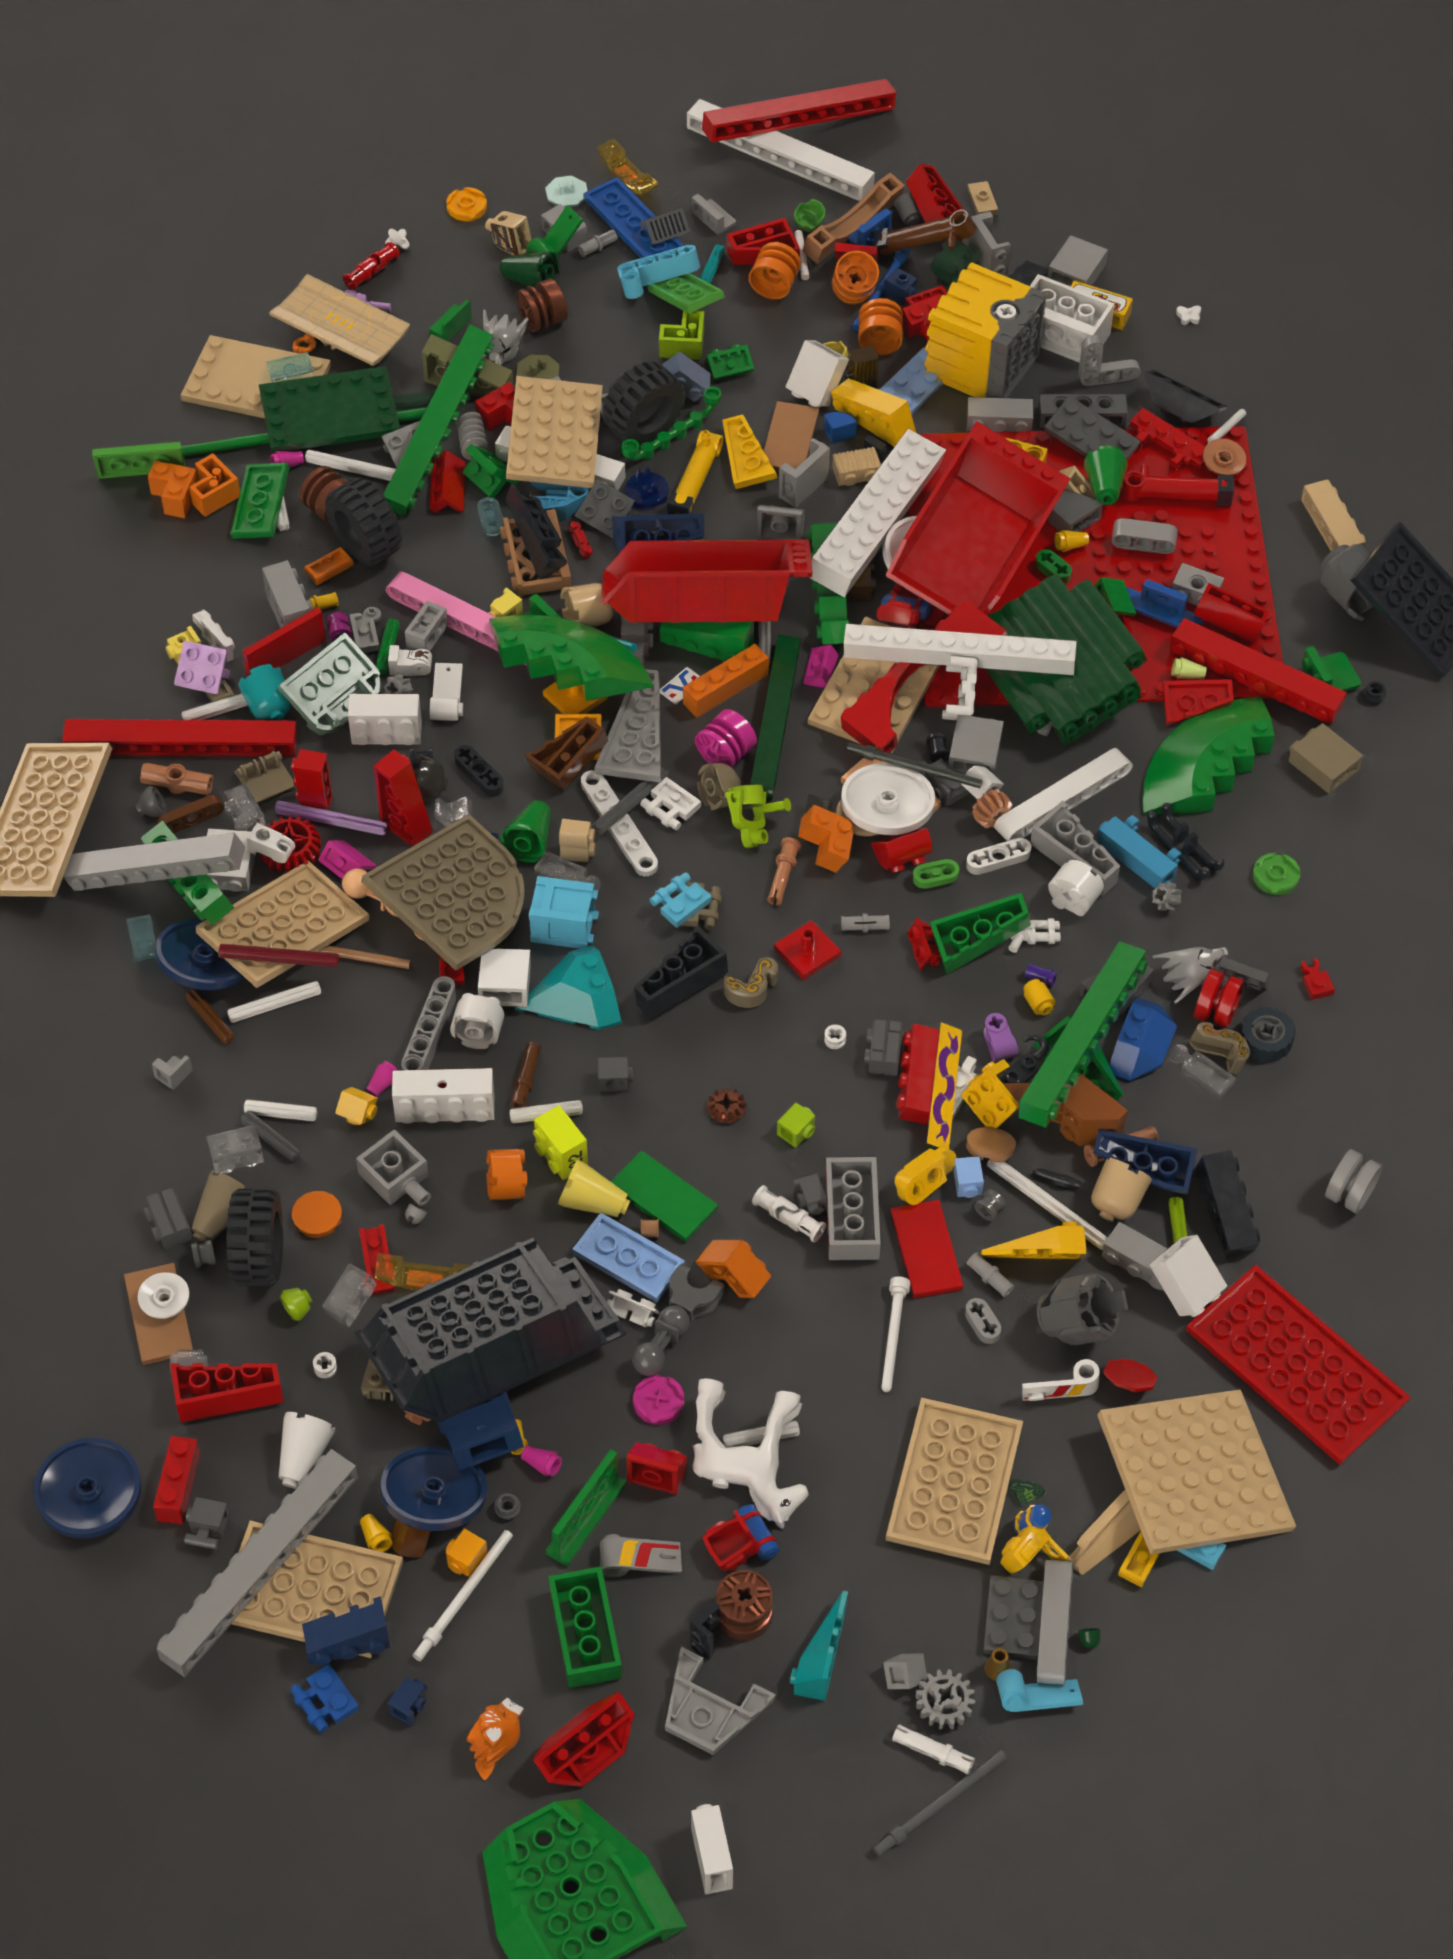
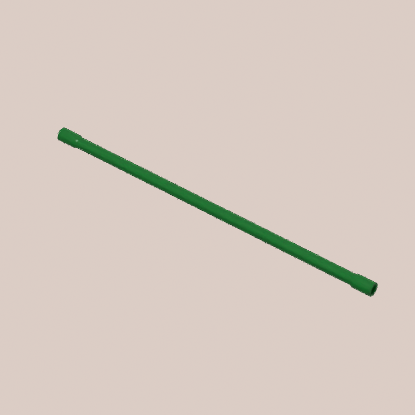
[181,407,459,457]

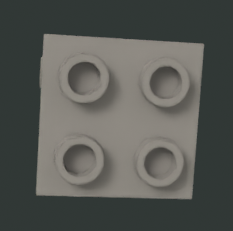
[382,421,420,468]

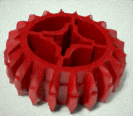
[259,815,322,874]

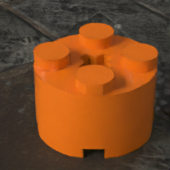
[486,1149,527,1200]

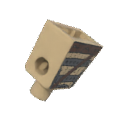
[485,211,532,255]

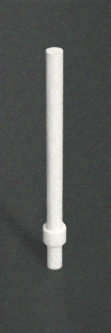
[412,1530,513,1662]

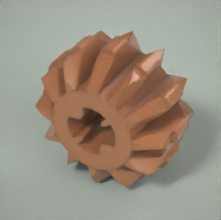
[972,789,1012,829]

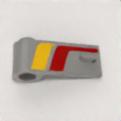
[599,1534,682,1578]

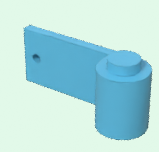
[996,1669,1083,1712]

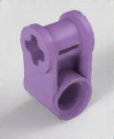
[983,1013,1018,1062]

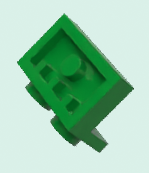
[704,344,755,381]

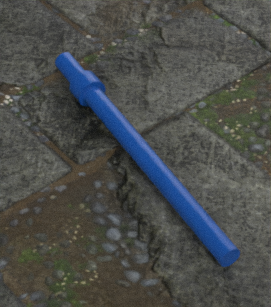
[851,248,912,331]

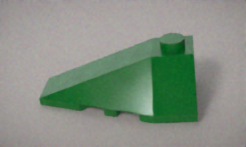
[1033,1015,1124,1101]

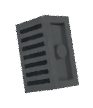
[639,208,690,245]

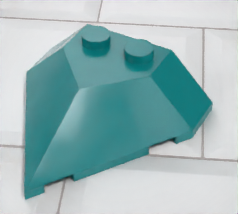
[515,945,622,1030]

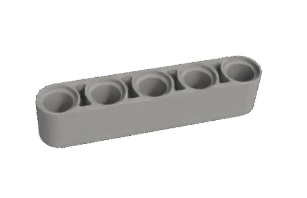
[401,976,456,1071]
[1037,1560,1073,1685]

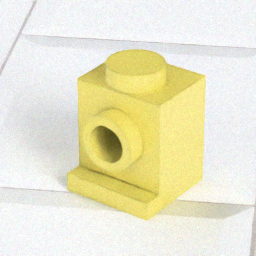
[488,588,523,617]
[165,626,201,664]

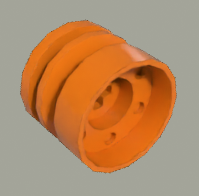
[749,242,801,299]
[832,250,879,305]
[858,298,903,356]

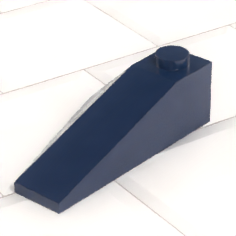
[1093,1129,1197,1194]

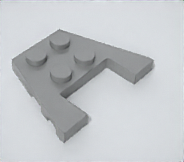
[665,1647,776,1755]

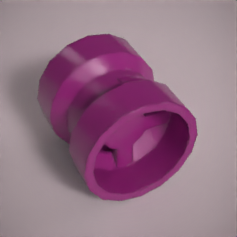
[326,612,352,642]

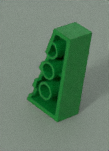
[660,621,754,661]

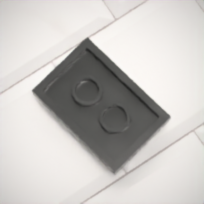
[983,1575,1044,1660]

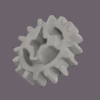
[916,1669,975,1730]

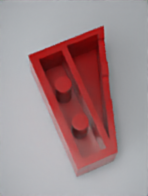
[726,217,801,265]

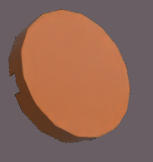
[292,1191,342,1238]

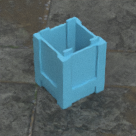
[529,876,599,949]

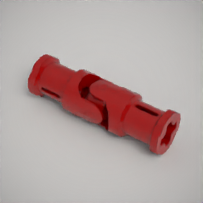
[343,242,400,291]

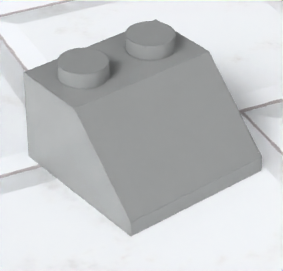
[757,505,805,540]

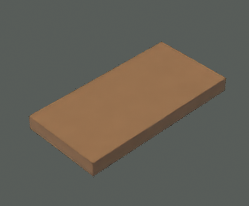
[764,401,819,472]
[124,1263,194,1366]

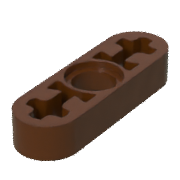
[157,795,224,834]

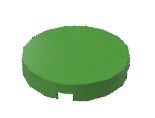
[1253,853,1300,895]

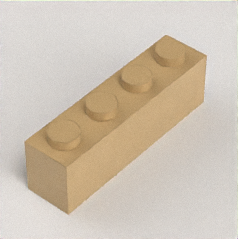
[1301,479,1366,551]

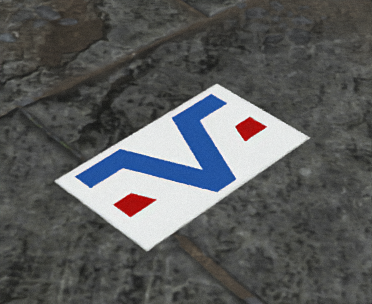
[660,667,700,705]

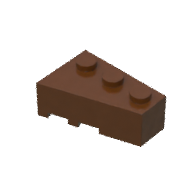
[525,717,609,791]

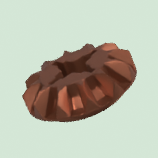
[707,1087,746,1123]

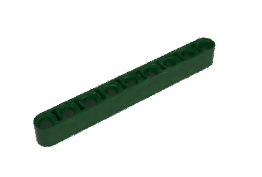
[750,634,801,800]

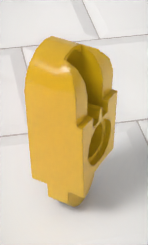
[895,1147,956,1205]

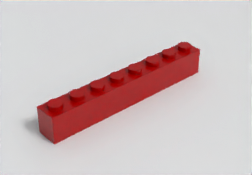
[1169,618,1347,725]

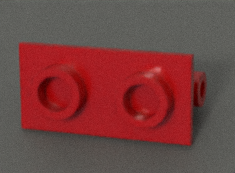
[907,917,941,970]

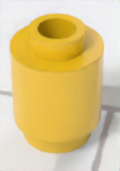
[1023,979,1056,1016]

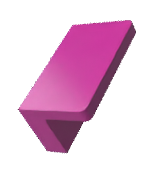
[318,840,377,879]

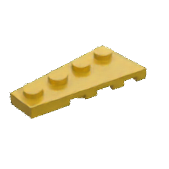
[722,414,778,489]

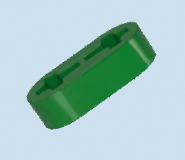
[1035,549,1072,584]

